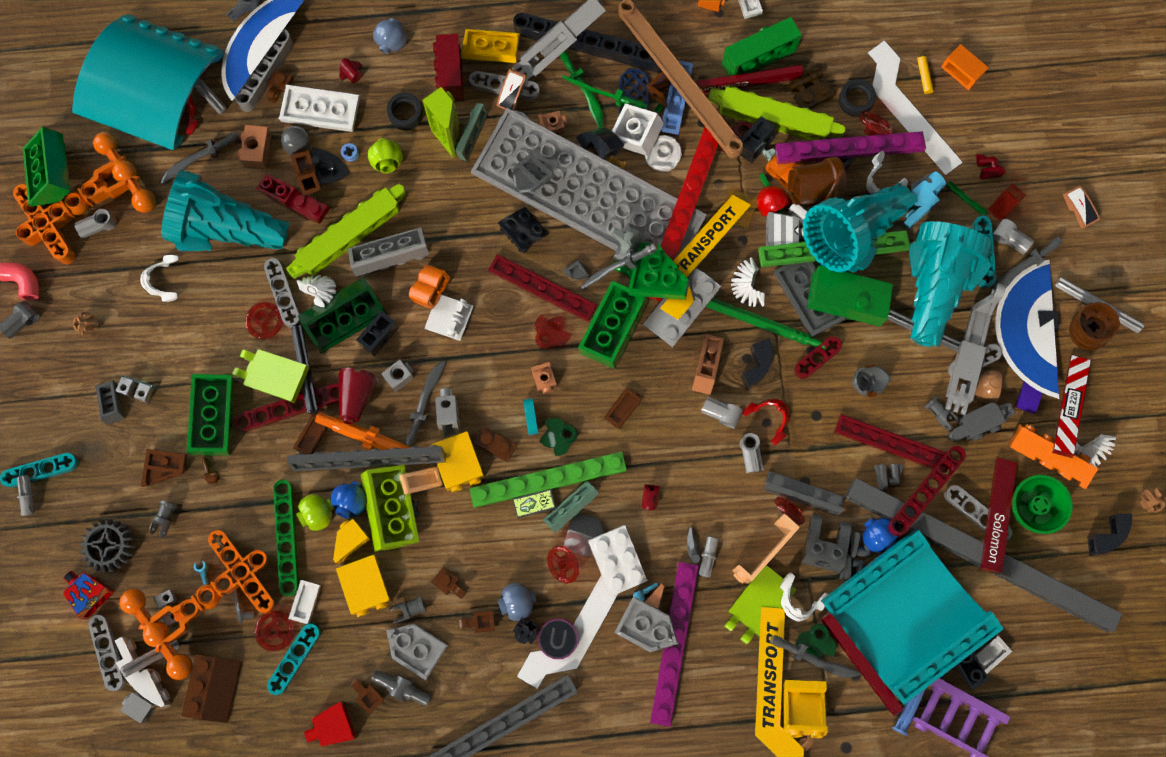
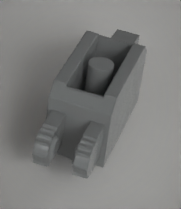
[948,402,1015,442]

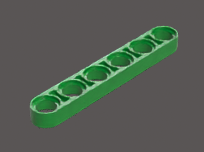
[273,480,299,597]

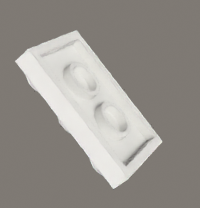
[588,525,647,596]

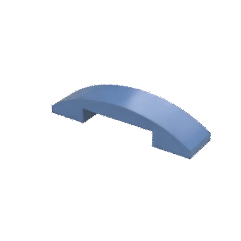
[661,61,693,135]

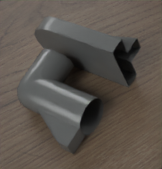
[874,464,903,491]
[847,532,871,559]
[839,554,865,580]

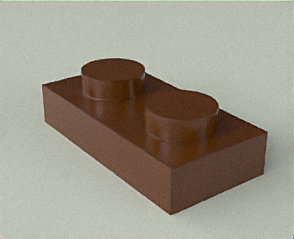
[473,426,517,463]

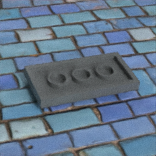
[773,262,846,337]

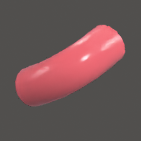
[0,262,39,301]

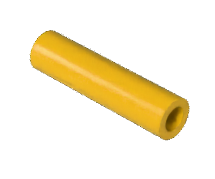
[917,56,933,94]

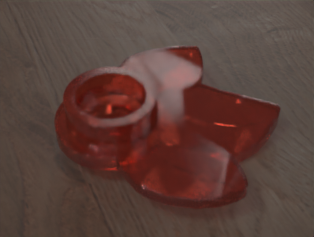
[534,315,571,349]

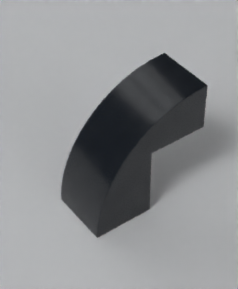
[576,128,624,159]
[741,338,773,391]
[1087,513,1132,556]

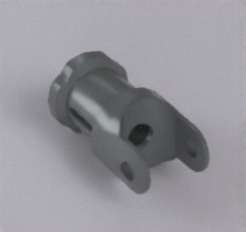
[924,395,959,430]
[149,500,177,537]
[388,596,427,623]

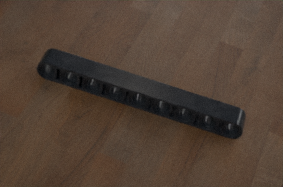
[513,13,662,73]

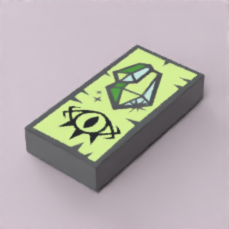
[513,489,555,518]

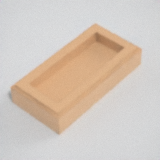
[399,466,443,495]

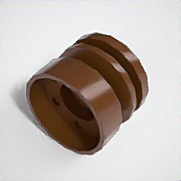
[1069,302,1120,351]

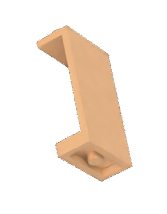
[732,514,800,584]

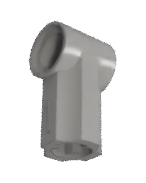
[75,209,117,239]
[993,219,1034,255]
[701,396,743,429]
[739,433,763,473]

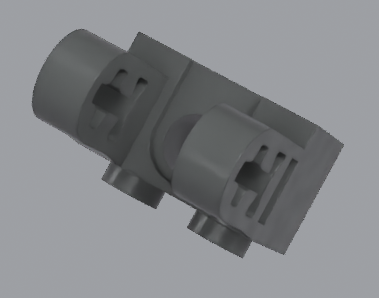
[801,514,852,573]

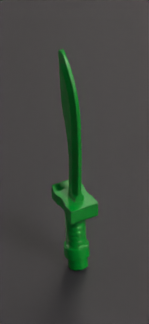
[560,50,604,128]
[562,75,648,110]

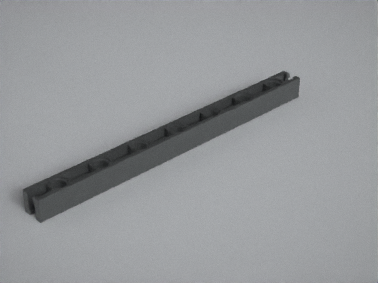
[845,478,1122,633]

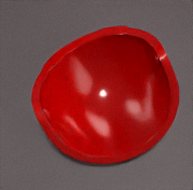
[757,186,791,216]

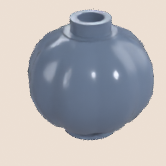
[373,18,407,54]
[498,583,536,621]

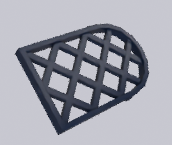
[619,68,649,114]

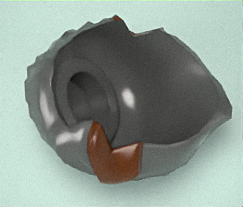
[852,365,891,397]

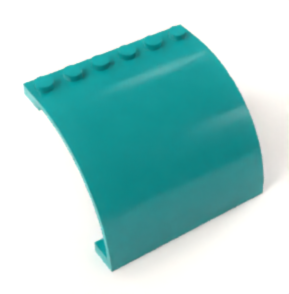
[72,14,225,150]
[821,528,1004,705]

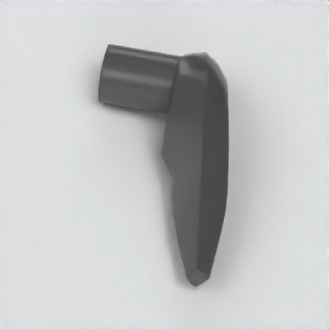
[687,527,700,565]
[234,588,254,623]

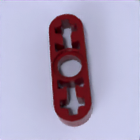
[794,337,842,379]

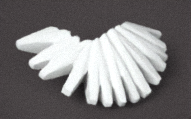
[731,257,765,307]
[297,275,336,308]
[1075,434,1116,466]

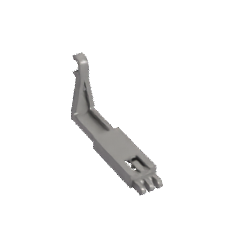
[512,0,606,80]
[945,283,1006,415]

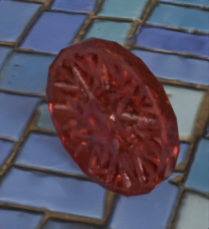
[774,496,805,525]

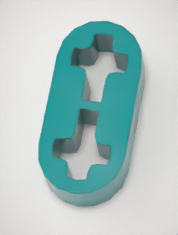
[523,398,538,435]

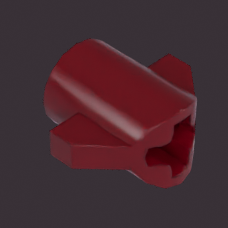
[339,58,363,83]
[641,484,660,510]

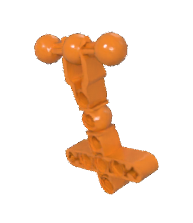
[13,132,156,265]
[120,530,275,680]

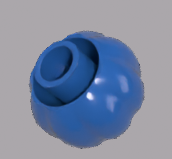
[331,481,367,519]
[863,517,899,553]

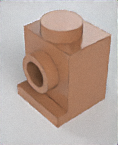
[538,111,567,135]
[531,362,557,394]

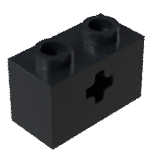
[356,311,399,357]

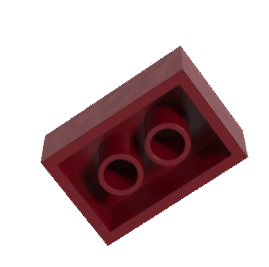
[433,33,464,102]

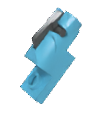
[903,171,946,230]

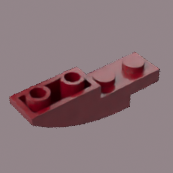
[256,173,330,224]

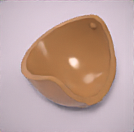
[974,370,1002,404]

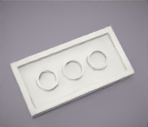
[279,85,360,132]

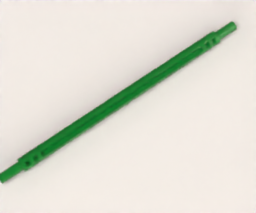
[612,262,826,350]

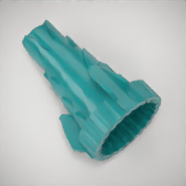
[161,170,290,251]
[803,183,917,273]
[909,221,992,347]

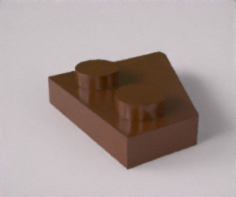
[141,449,188,487]

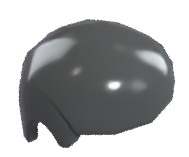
[281,126,309,155]

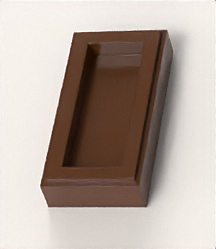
[604,388,642,430]
[293,414,328,455]

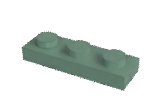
[455,103,488,161]
[543,481,599,533]

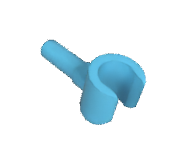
[194,560,209,585]
[633,583,658,602]

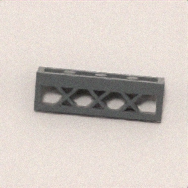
[763,471,844,516]

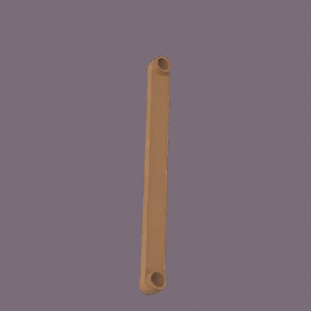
[618,0,743,158]

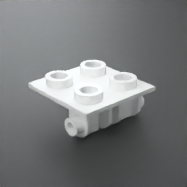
[424,295,474,341]

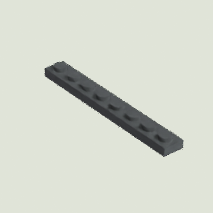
[287,445,446,471]
[428,675,578,757]

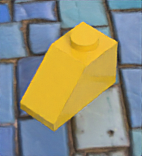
[333,519,371,564]

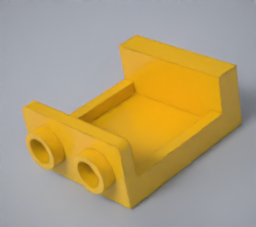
[430,431,484,493]
[336,555,392,617]
[783,680,829,739]

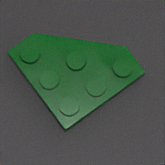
[628,243,689,300]

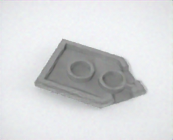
[614,596,678,652]
[386,624,448,680]

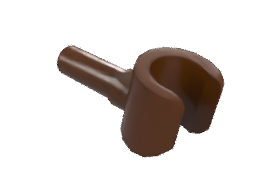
[201,458,218,484]

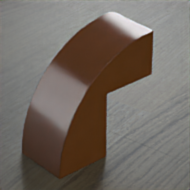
[290,149,321,195]

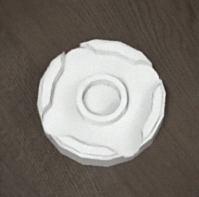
[645,135,682,172]

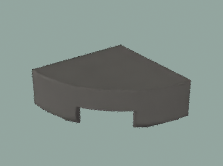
[563,260,589,280]

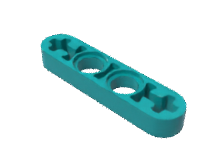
[972,215,996,289]
[0,453,79,488]
[267,624,321,695]

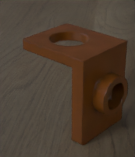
[647,71,671,107]

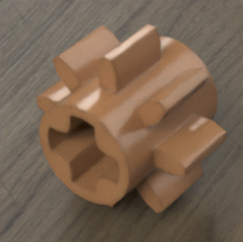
[73,312,98,336]
[1139,488,1166,512]

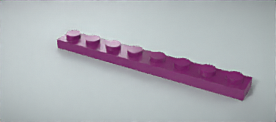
[775,131,926,164]
[650,562,698,727]

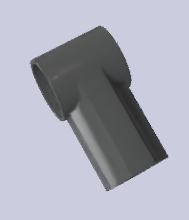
[0,301,40,339]

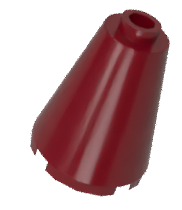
[339,368,377,425]

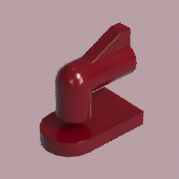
[975,154,1006,180]

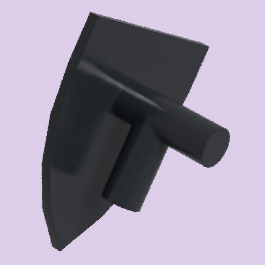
[311,147,349,185]

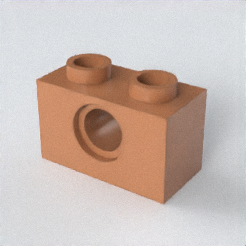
[238,125,272,169]

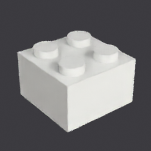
[612,104,664,156]

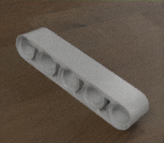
[235,29,293,112]

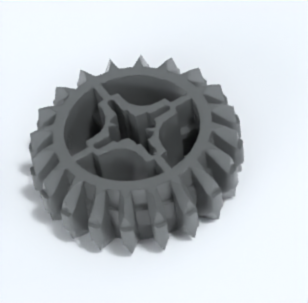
[79,518,136,573]

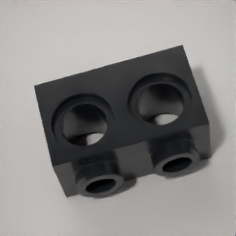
[740,116,776,163]

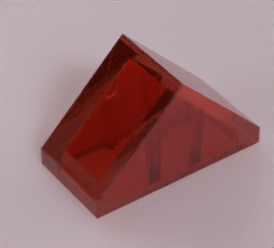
[987,183,1026,221]

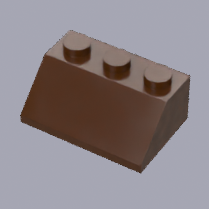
[181,654,241,723]

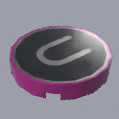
[538,619,578,659]

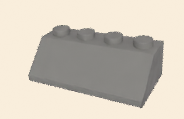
[348,227,429,276]
[643,268,721,348]

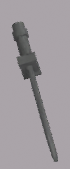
[161,131,240,184]
[991,237,1063,292]
[581,243,658,289]
[405,361,446,447]
[770,636,861,678]

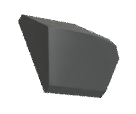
[512,154,554,194]
[562,513,604,557]

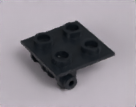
[498,207,549,253]

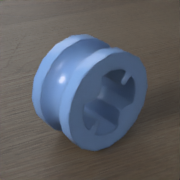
[341,143,359,162]

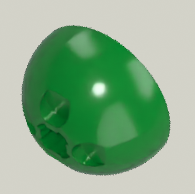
[1012,475,1073,534]

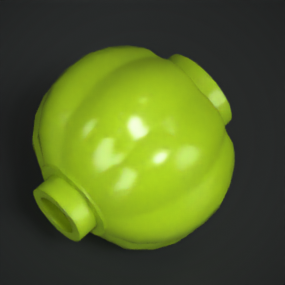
[368,138,403,174]
[296,494,334,531]

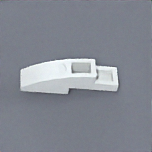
[115,637,171,707]

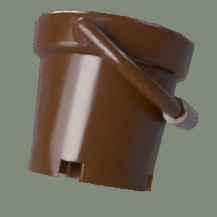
[788,156,847,205]

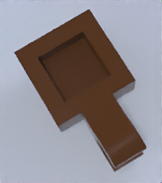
[266,69,293,103]
[431,566,466,599]
[459,610,495,633]
[350,678,385,714]

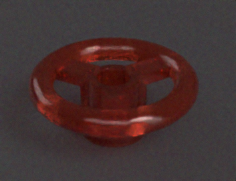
[859,112,893,136]
[245,302,283,339]
[547,546,580,584]
[254,611,294,651]

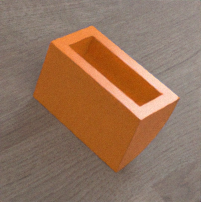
[941,44,989,90]

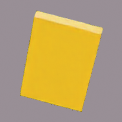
[461,29,520,63]

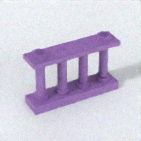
[912,678,1010,757]

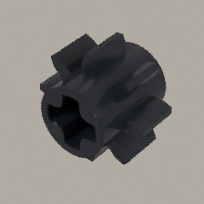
[513,619,539,645]

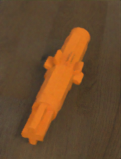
[315,411,410,451]

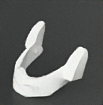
[866,151,908,194]
[140,255,179,302]
[780,573,829,622]

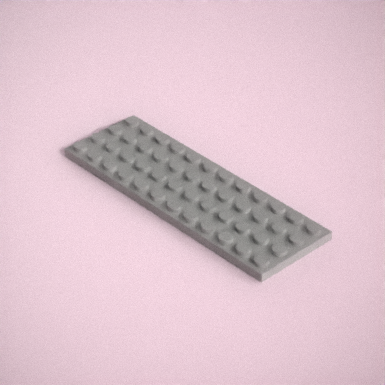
[471,108,707,256]

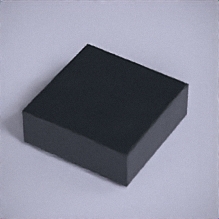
[1038,311,1059,331]

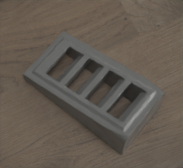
[95,380,125,425]

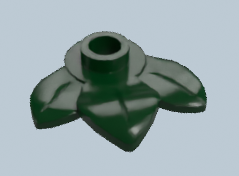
[539,418,578,456]
[795,623,836,659]

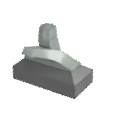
[610,223,646,261]

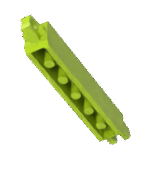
[708,86,845,141]
[286,184,406,279]

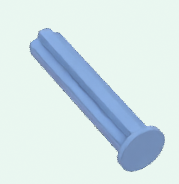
[892,689,925,736]

